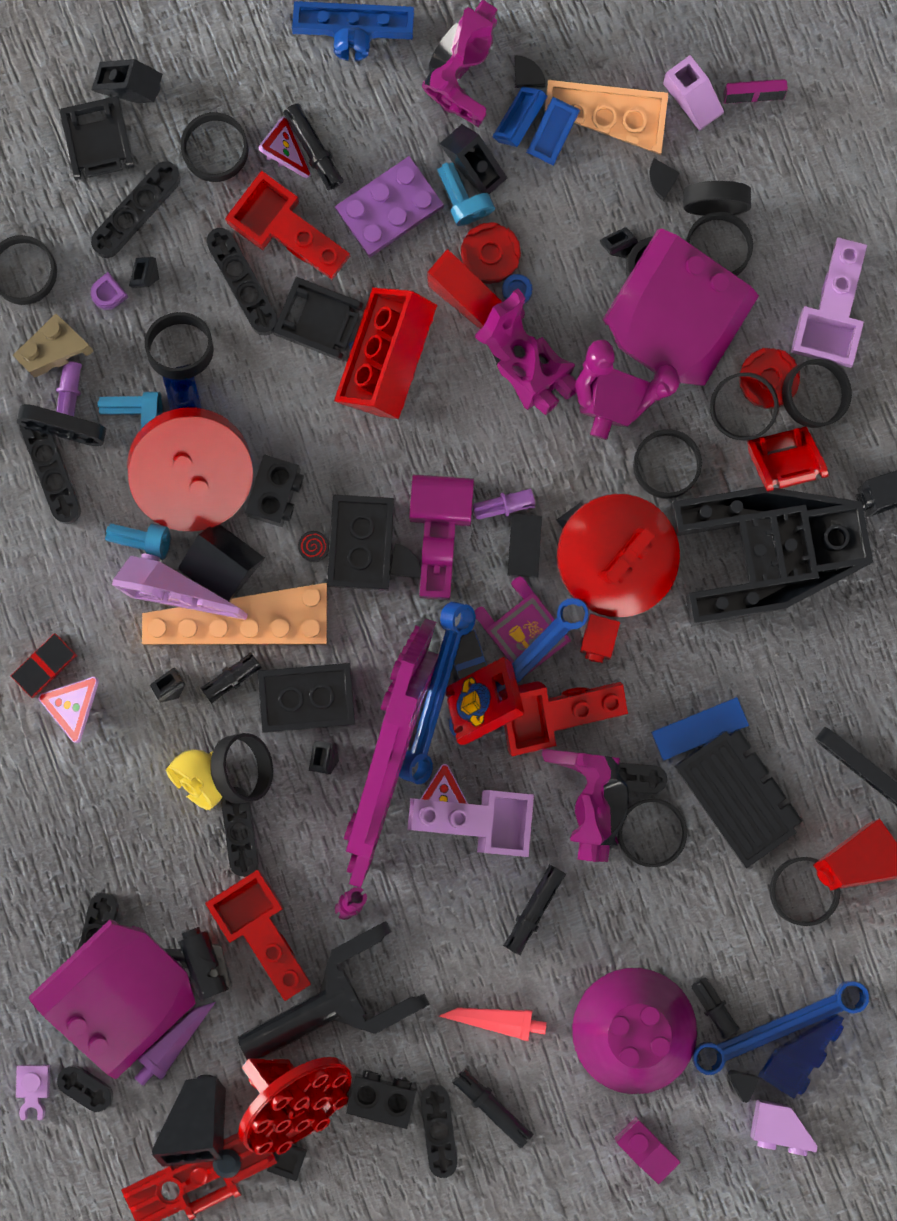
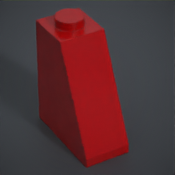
[427,249,502,329]
[813,818,897,890]

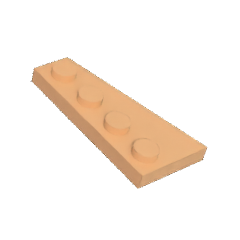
[545,80,668,155]

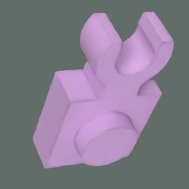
[16,1065,50,1120]

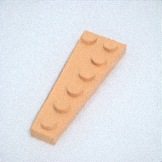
[142,583,327,645]

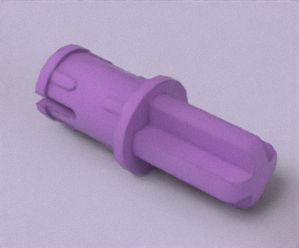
[56,361,82,416]
[473,488,535,519]

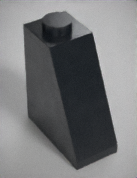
[152,1075,226,1167]

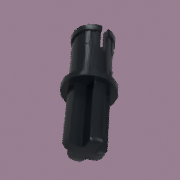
[691,977,740,1039]

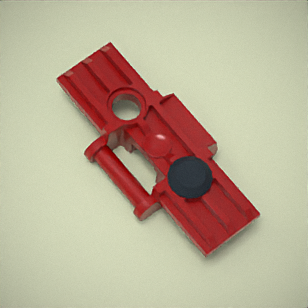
[121,1132,277,1221]

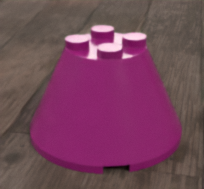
[572,968,697,1094]

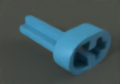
[437,162,495,226]
[98,392,163,428]
[105,523,171,560]

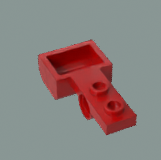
[225,170,350,280]
[498,681,628,756]
[205,869,312,1001]

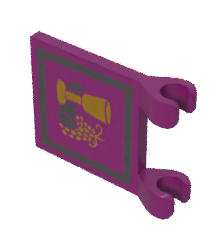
[474,576,571,676]

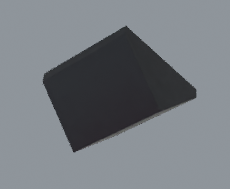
[178,524,265,602]

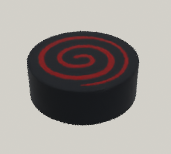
[298,531,329,562]

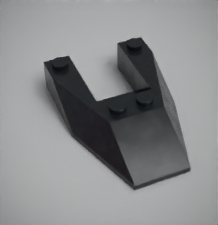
[670,486,873,627]

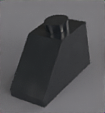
[92,59,163,103]
[440,124,507,194]

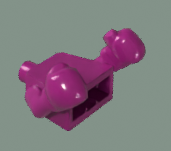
[575,339,680,440]

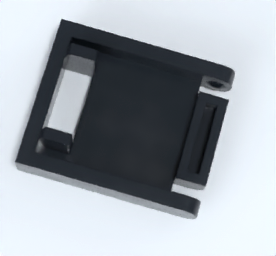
[59,96,134,181]
[273,277,364,361]

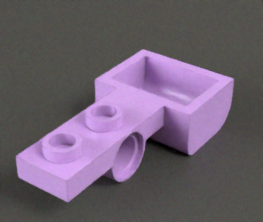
[791,238,867,368]
[408,790,534,857]

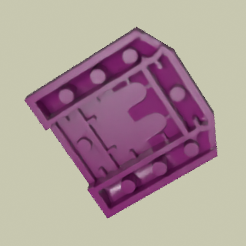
[603,228,759,386]
[29,920,196,1079]

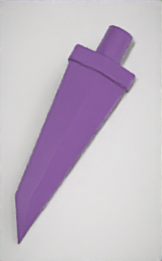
[134,1002,215,1086]

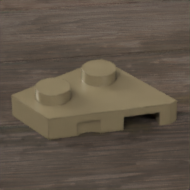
[12,314,94,378]

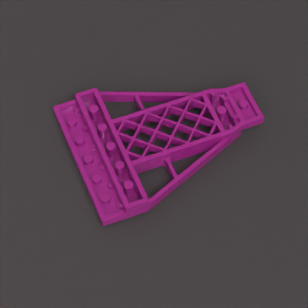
[344,618,439,888]

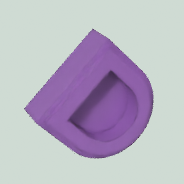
[91,272,128,310]

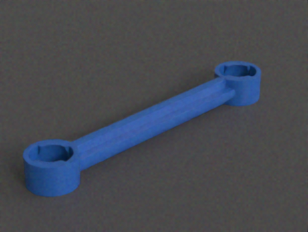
[449,598,590,736]
[399,602,476,784]
[692,981,869,1075]

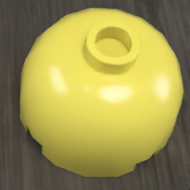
[166,750,222,810]

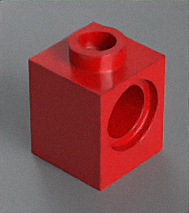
[580,614,620,663]

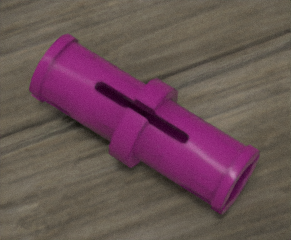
[334,887,367,920]

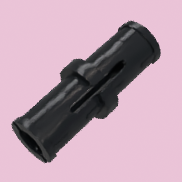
[200,652,262,704]

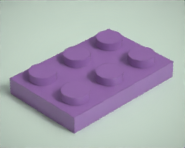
[335,156,444,258]

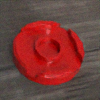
[460,222,521,284]
[739,348,800,409]

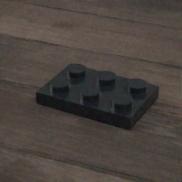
[327,494,394,591]
[257,663,355,733]

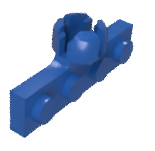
[292,1,414,62]

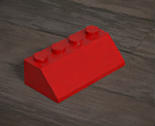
[334,287,437,419]

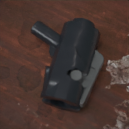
[165,927,230,1000]

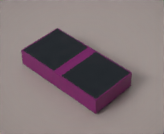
[723,79,788,104]

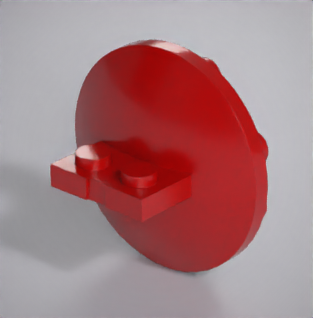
[557,494,680,617]
[238,1057,352,1155]

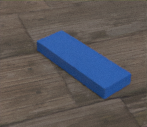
[651,697,749,761]

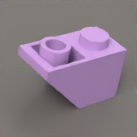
[663,55,724,131]
[750,1099,817,1156]

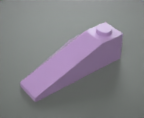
[112,553,248,620]

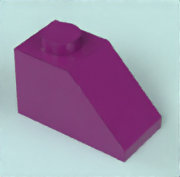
[614,1116,681,1185]

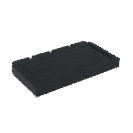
[674,729,802,869]

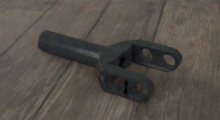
[238,921,430,1060]

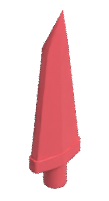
[439,1008,547,1041]

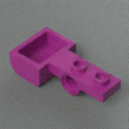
[409,474,474,600]

